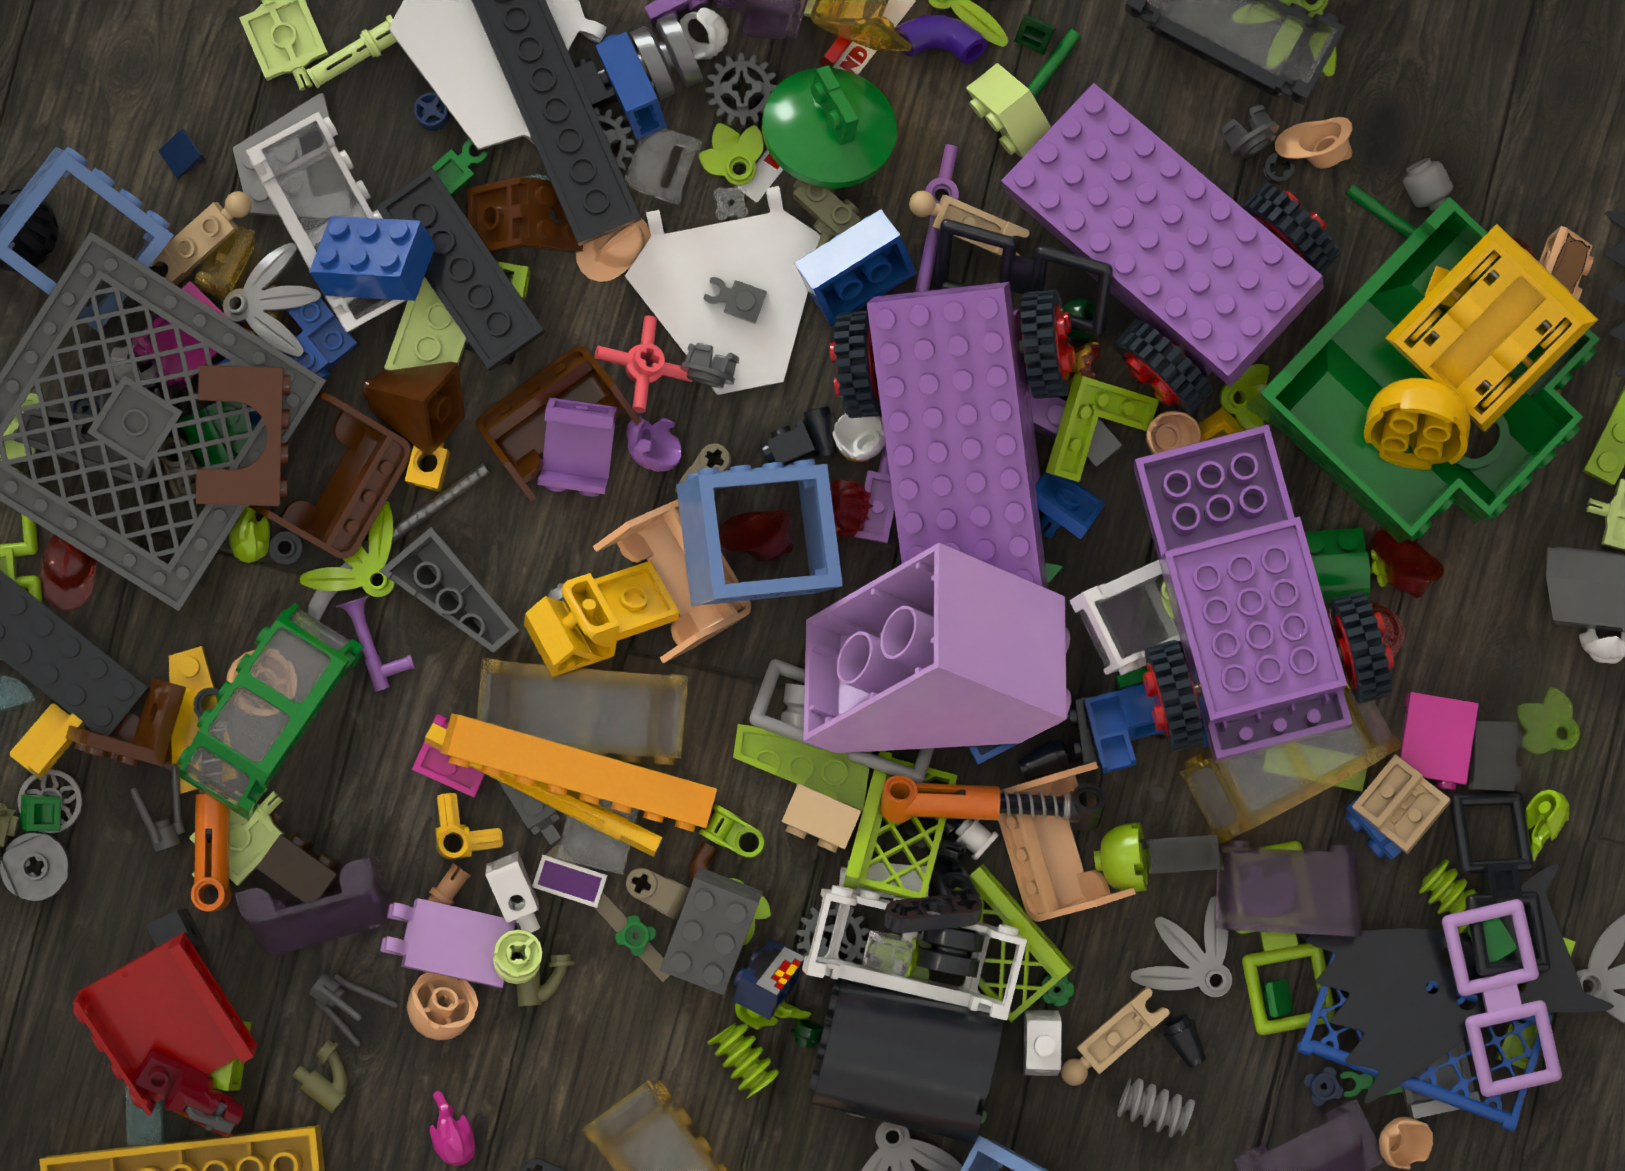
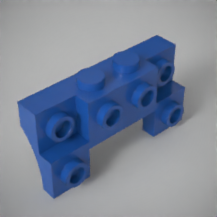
[219,298,359,426]
[1084,676,1209,774]

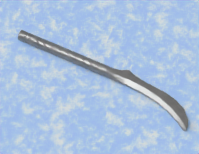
[308,463,490,631]

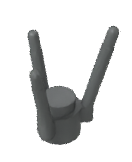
[131,764,185,851]
[309,973,399,1046]

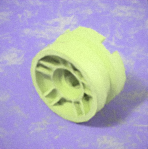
[493,930,543,984]

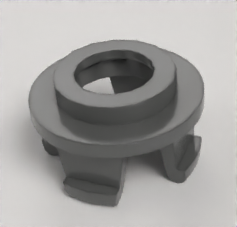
[1222,105,1280,158]
[680,343,740,389]

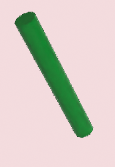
[1027,29,1081,99]
[1345,184,1417,239]

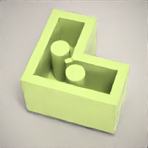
[966,63,1051,158]

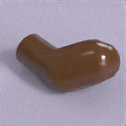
[688,841,717,882]

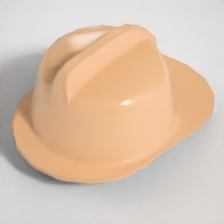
[1275,117,1353,169]
[576,218,651,282]

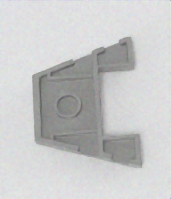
[233,93,353,220]

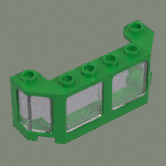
[177,603,364,821]

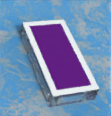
[532,855,608,908]

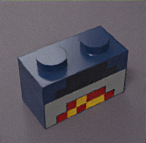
[733,939,805,1020]

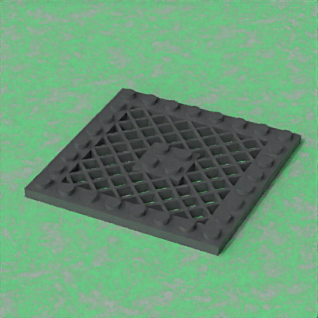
[0,231,326,611]

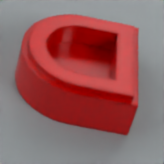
[819,33,851,68]

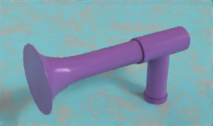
[336,595,415,692]

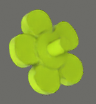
[1370,549,1388,587]
[899,938,919,978]

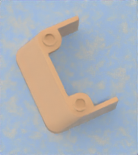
[593,499,751,663]
[998,762,1136,922]

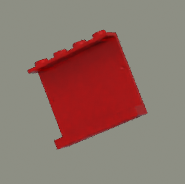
[73,932,258,1116]

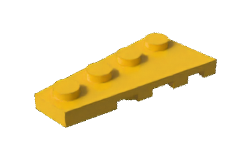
[169,646,241,795]

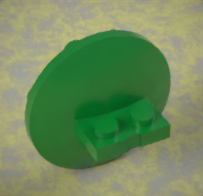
[762,65,897,189]

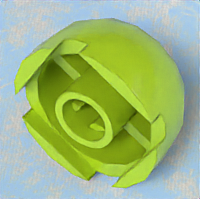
[1094,822,1148,892]

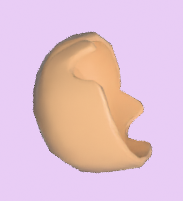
[1146,410,1201,454]
[1379,1117,1433,1170]

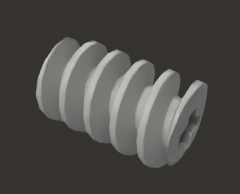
[1117,1078,1195,1138]

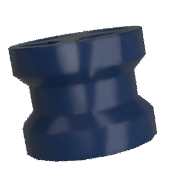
[414,93,450,131]

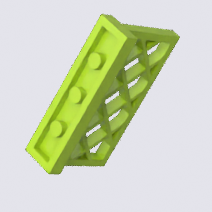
[843,751,958,899]
[954,864,1074,1023]

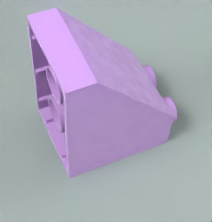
[803,543,1071,753]

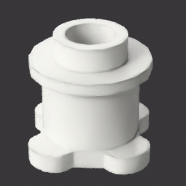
[955,819,999,860]

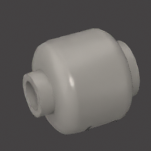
[1403,158,1453,211]

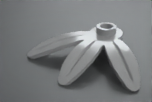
[223,243,321,357]
[1131,896,1232,997]
[1576,914,1625,1024]
[861,1122,963,1171]

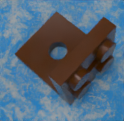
[467,176,583,254]
[65,678,186,767]

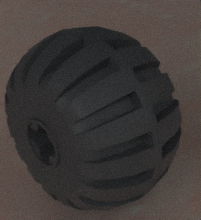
[0,189,58,272]

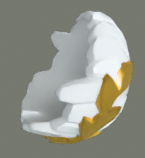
[833,413,886,462]

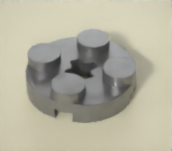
[0,833,71,901]

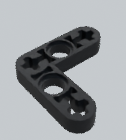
[884,856,983,933]

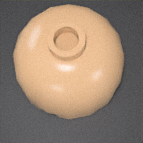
[407,973,478,1040]

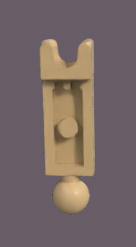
[909,190,1030,257]
[150,191,252,285]
[1061,986,1170,1086]

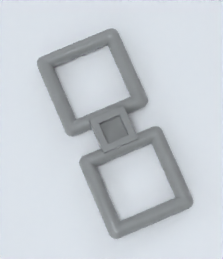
[749,659,934,783]

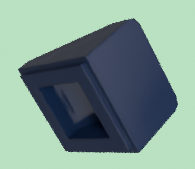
[158,129,206,178]

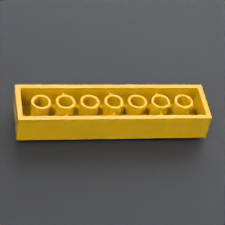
[39,1125,325,1171]

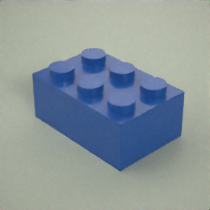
[794,209,917,327]
[309,216,436,301]

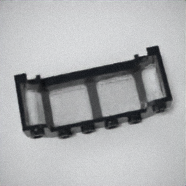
[1125,0,1346,105]

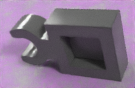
[703,277,767,324]

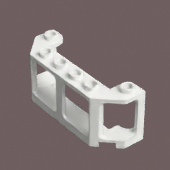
[802,885,1027,1021]

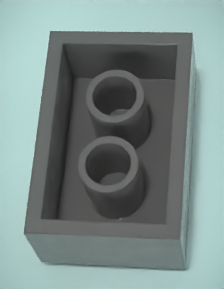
[659,867,763,995]

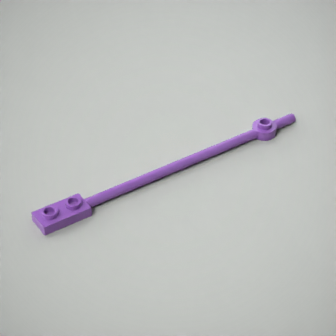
[854,144,959,544]

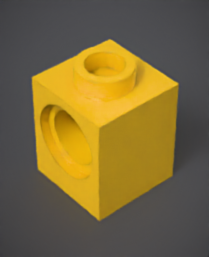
[405,442,451,492]

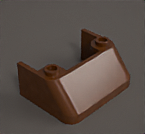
[476,346,642,502]
[249,391,411,559]

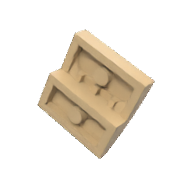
[1352,754,1451,854]

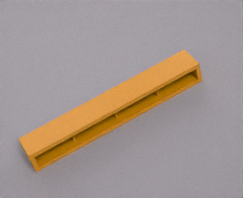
[440,713,717,832]

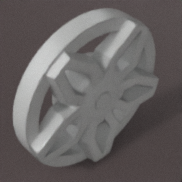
[18,769,83,833]

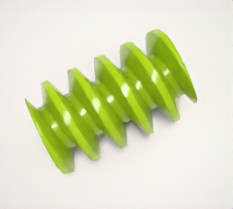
[1419,859,1477,935]
[707,1022,779,1099]

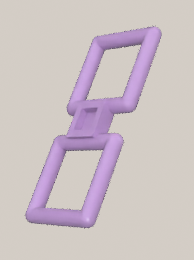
[1442,899,1562,1097]

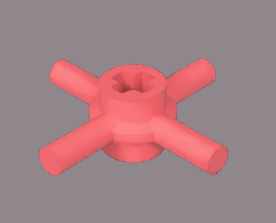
[594,316,692,413]

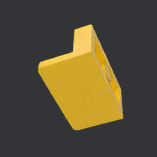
[10,703,85,780]

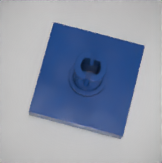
[1035,472,1106,539]

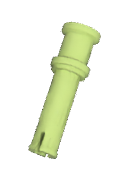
[306,14,397,88]

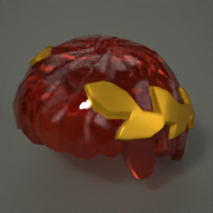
[1069,342,1101,391]

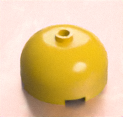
[1364,378,1471,470]

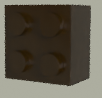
[256,833,345,908]

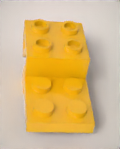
[524,561,680,677]

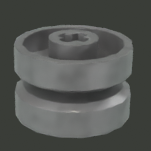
[629,13,703,100]

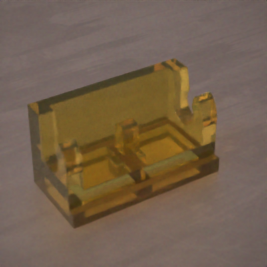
[192,224,256,299]

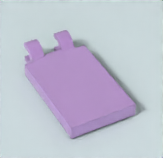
[380,898,516,988]

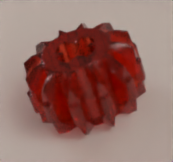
[830,479,873,537]

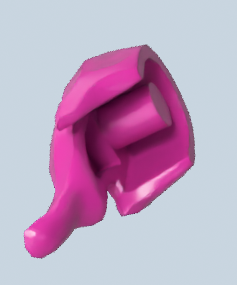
[430,1091,475,1166]

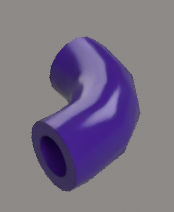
[894,15,988,64]

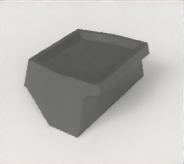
[1546,546,1625,632]

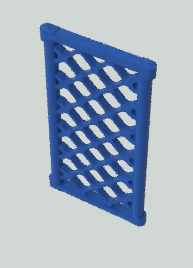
[1297,952,1553,1132]

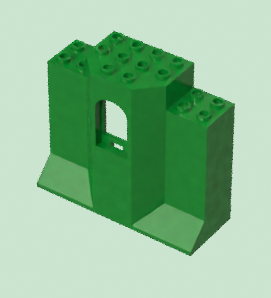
[1247,197,1600,544]

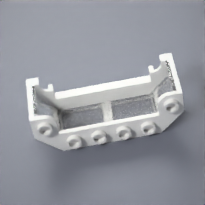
[246,112,419,334]
[1069,560,1181,675]

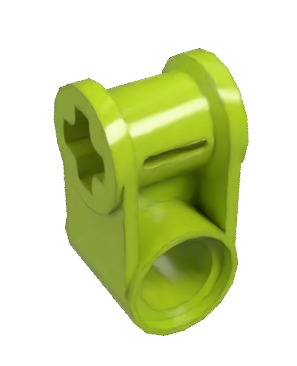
[699,803,766,858]

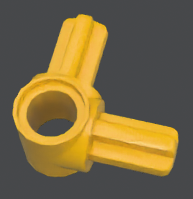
[435,793,503,860]

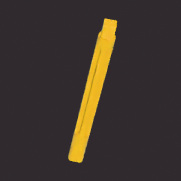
[425,723,663,857]

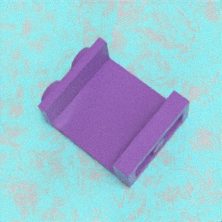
[537,398,617,497]

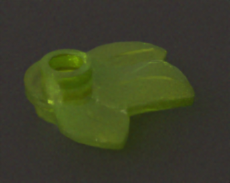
[1517,687,1580,754]

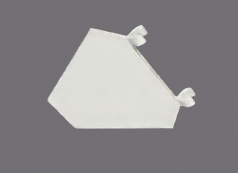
[389,0,607,150]
[625,186,821,395]

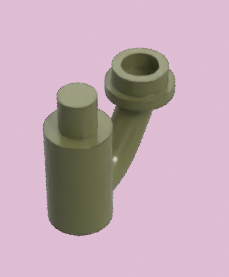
[516,952,574,1006]
[292,1040,347,1114]

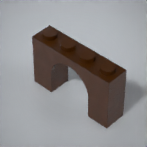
[196,365,290,506]

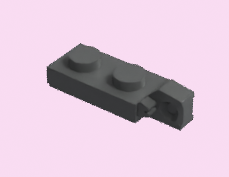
[498,781,563,845]

